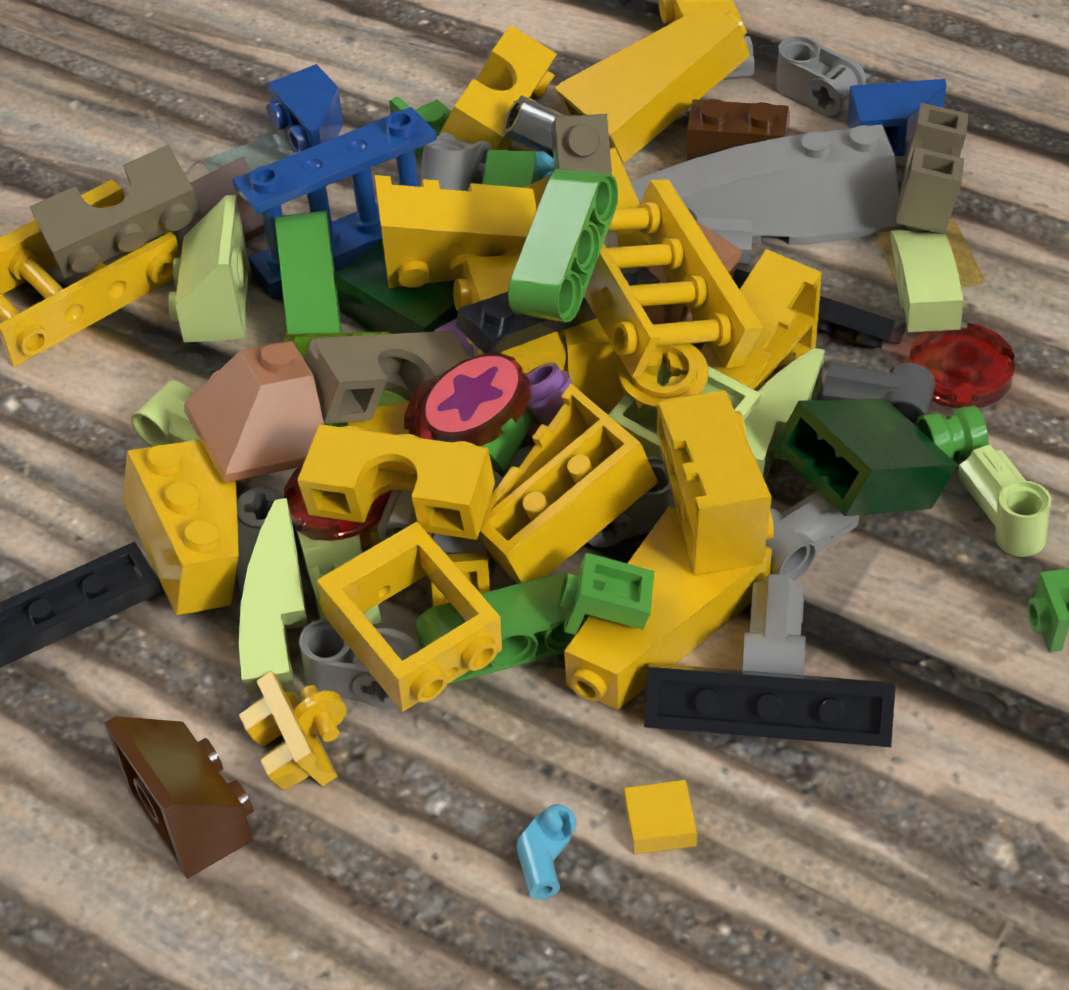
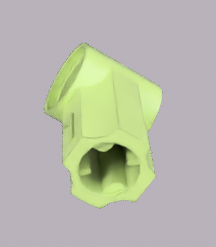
[131,380,200,447]
[958,444,1051,557]

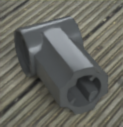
[502,95,577,158]
[822,363,936,426]

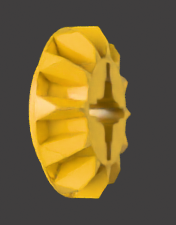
[619,344,708,411]

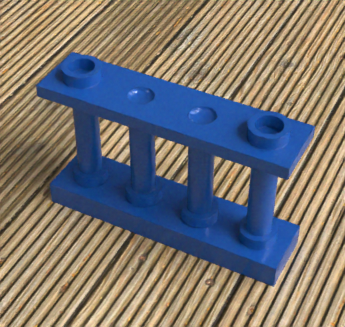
[232,107,437,299]

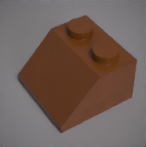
[687,99,790,161]
[104,716,254,879]

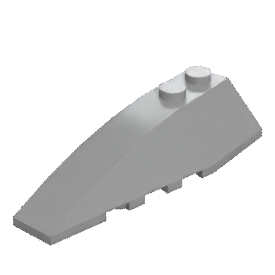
[631,124,903,245]

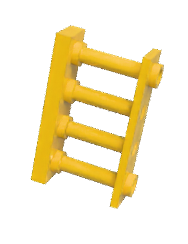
[0,179,180,367]
[584,179,764,378]

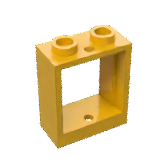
[316,522,502,712]

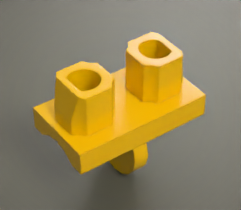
[239,671,347,791]

